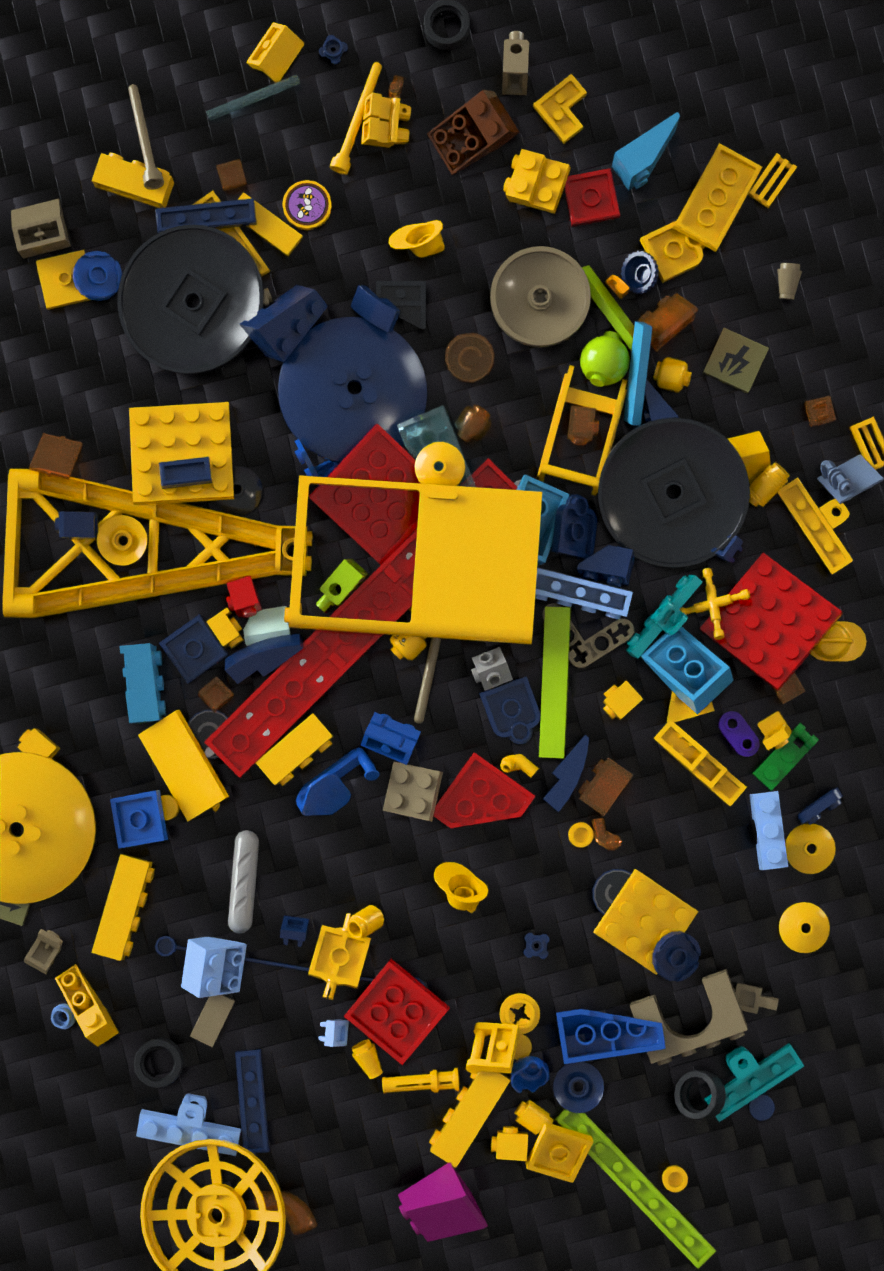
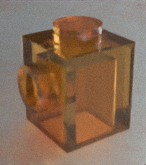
[567,406,599,445]

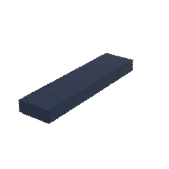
[155,198,257,233]
[235,1049,270,1154]

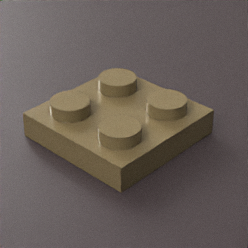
[383,762,443,822]

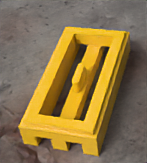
[748,153,797,209]
[850,417,884,470]

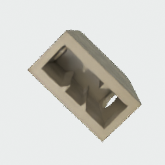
[502,31,529,95]

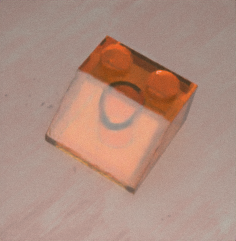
[638,293,698,352]

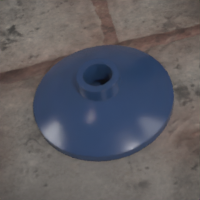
[553,1062,604,1113]

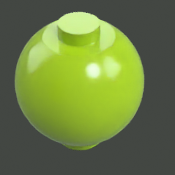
[580,331,630,387]

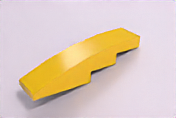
[654,720,747,807]

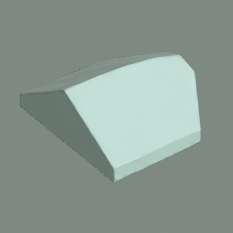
[243,606,291,646]

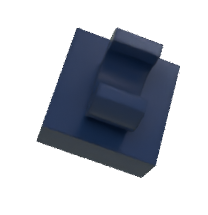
[711,534,743,563]
[280,916,309,947]

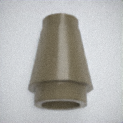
[777,263,802,300]

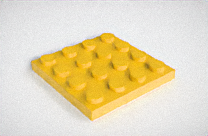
[129,402,234,505]

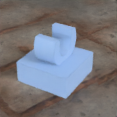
[319,1019,349,1047]

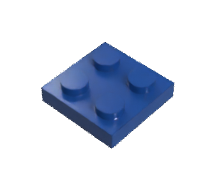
[110,790,168,849]

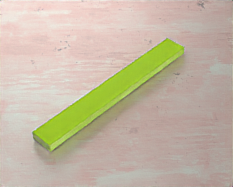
[555,1109,716,1269]

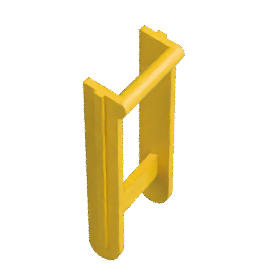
[537,365,627,496]

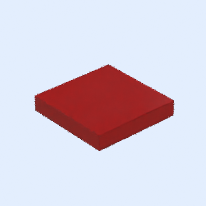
[564,168,620,227]

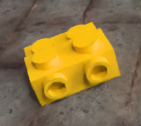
[503,149,571,214]

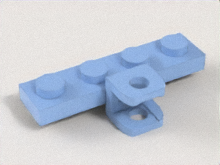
[136,1093,241,1156]

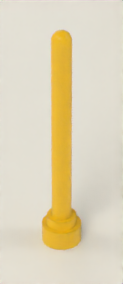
[329,62,382,175]

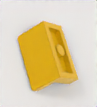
[246,22,304,83]

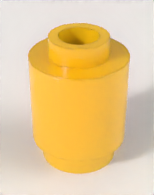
[347,905,384,939]
[514,1100,554,1135]

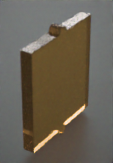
[29,433,83,480]

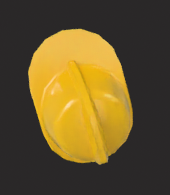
[388,220,445,258]
[810,621,867,662]
[434,862,488,913]

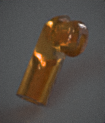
[592,818,622,850]

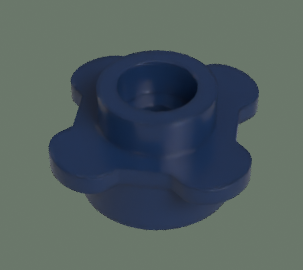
[319,35,348,64]
[524,933,550,959]

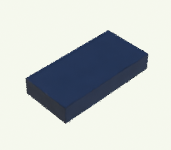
[159,457,212,489]

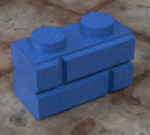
[361,712,421,765]

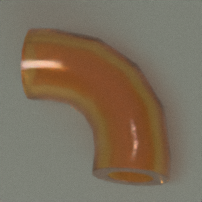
[253,1190,318,1235]

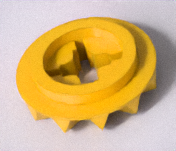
[499,993,540,1034]

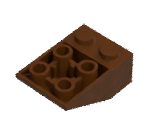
[427,90,520,175]

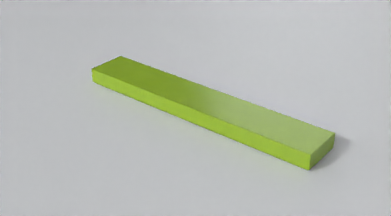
[539,606,571,758]

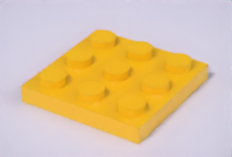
[593,869,698,975]

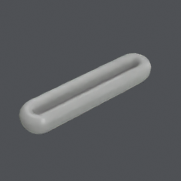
[228,830,259,934]

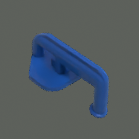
[296,748,379,816]

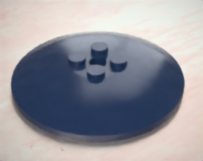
[278,317,427,463]

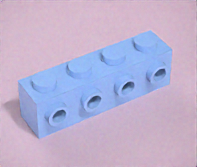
[535,567,633,620]

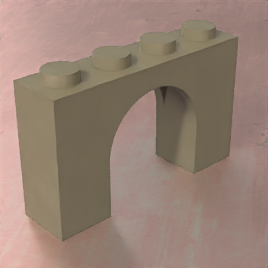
[630,969,748,1065]

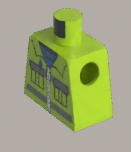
[316,559,370,613]

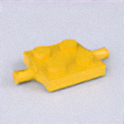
[308,914,371,1000]

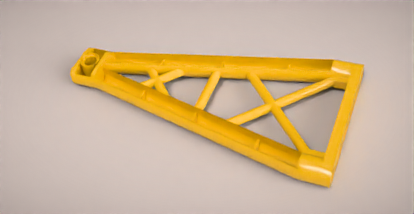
[3,469,313,618]

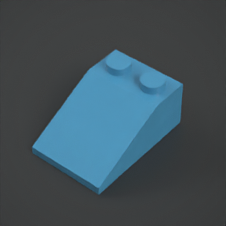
[612,112,680,190]
[516,475,569,566]
[641,627,733,715]

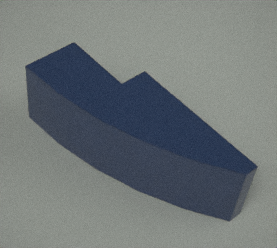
[225,634,303,684]
[543,735,589,812]

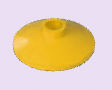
[415,442,465,486]
[97,515,148,566]
[785,823,835,874]
[779,902,830,953]

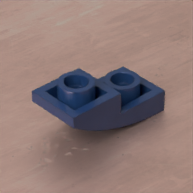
[350,285,400,333]

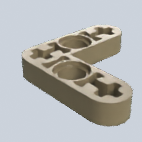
[542,603,634,668]

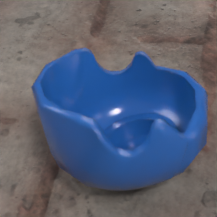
[511,1056,549,1093]

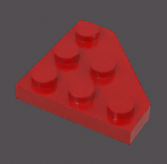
[434,752,535,828]

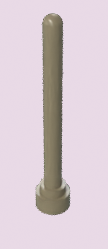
[128,84,164,190]
[414,638,441,724]

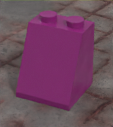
[398,1162,488,1242]

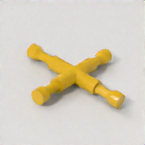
[680,568,750,640]

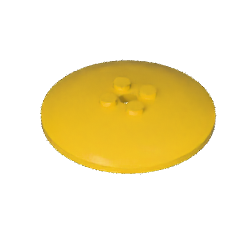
[0,752,96,904]

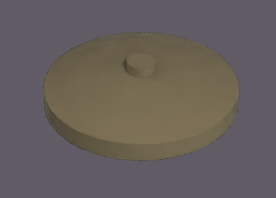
[490,246,591,347]

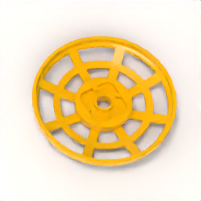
[140,1139,286,1271]

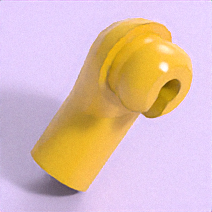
[500,754,539,778]

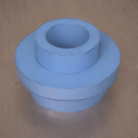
[51,1003,76,1029]

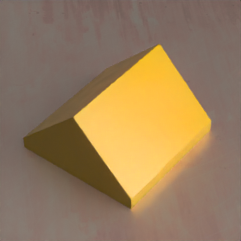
[728,431,771,485]

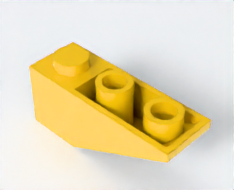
[55,964,119,1047]

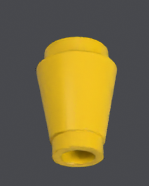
[351,1039,383,1079]

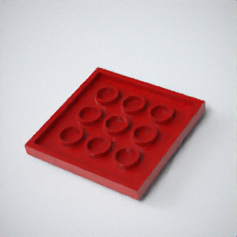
[308,424,438,565]
[700,553,843,691]

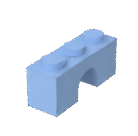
[749,791,788,870]

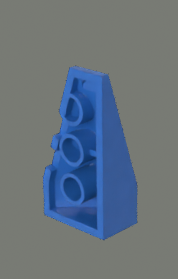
[556,1009,666,1064]

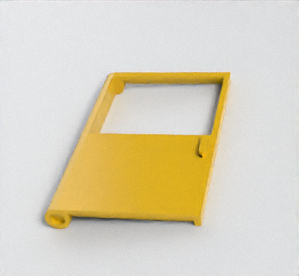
[284,476,542,645]

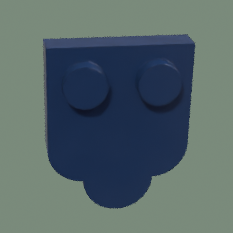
[551,494,597,560]
[479,676,540,744]

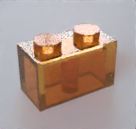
[578,757,633,816]

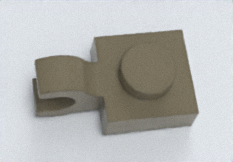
[735,982,779,1014]

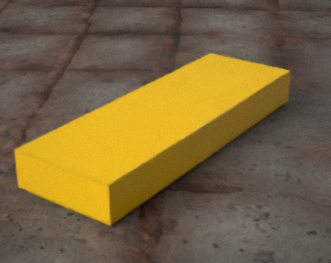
[238,192,303,257]

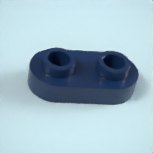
[796,787,843,825]

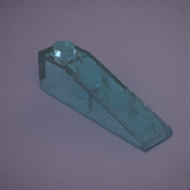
[397,406,476,500]

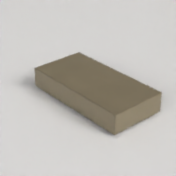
[190,995,235,1047]

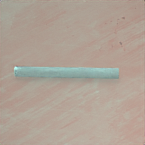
[206,74,300,120]

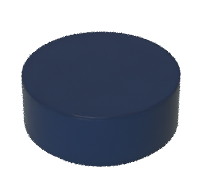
[748,1094,775,1120]

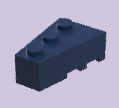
[239,285,328,362]

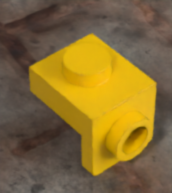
[758,711,792,750]

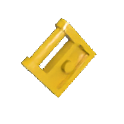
[466,1022,520,1074]

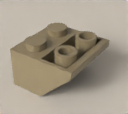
[11,199,71,259]

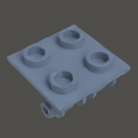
[817,454,884,504]

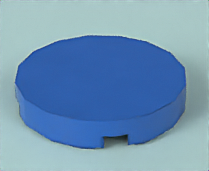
[72,251,123,301]

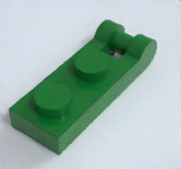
[752,722,819,791]

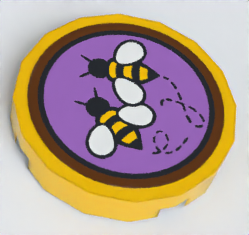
[282,180,332,231]

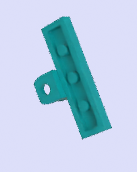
[625,575,702,658]
[704,1043,804,1122]

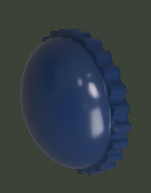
[621,251,659,294]

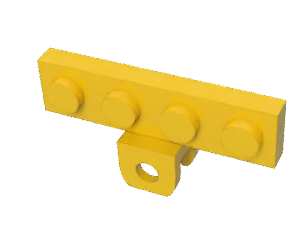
[777,477,853,574]

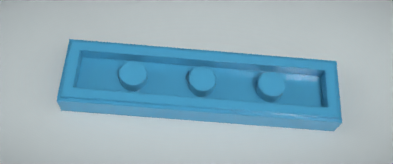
[624,321,653,425]

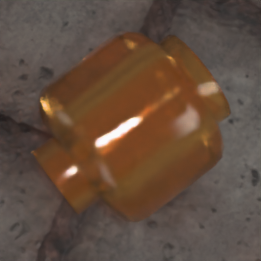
[455,404,492,442]

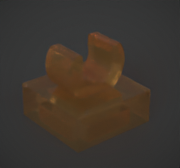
[804,396,836,427]

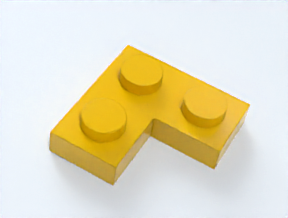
[533,74,587,144]

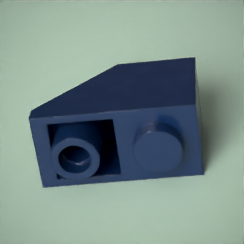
[55,511,98,540]
[577,545,635,587]

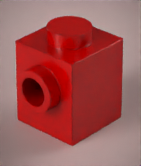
[226,576,262,618]

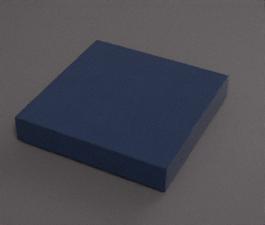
[159,614,229,684]

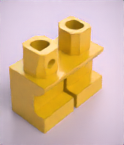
[361,92,411,148]

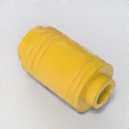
[749,462,790,507]

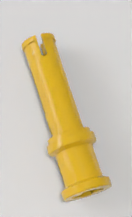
[382,1068,460,1094]

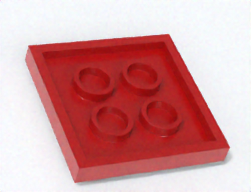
[344,959,450,1065]

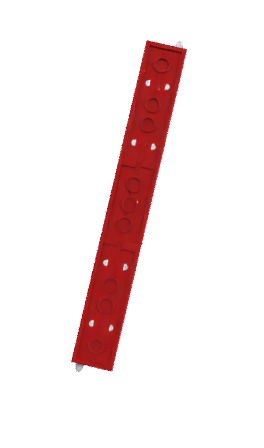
[204,458,521,778]

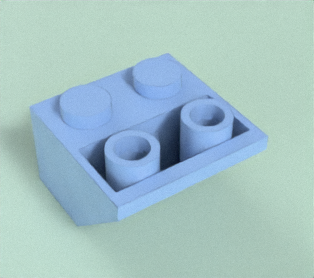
[181,937,247,998]

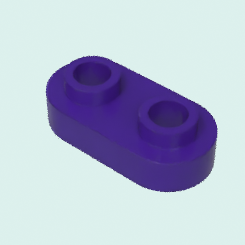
[718,711,760,757]

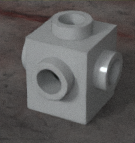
[471,647,513,691]

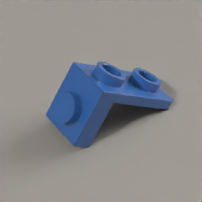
[294,439,339,486]

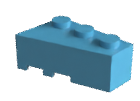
[120,643,166,724]

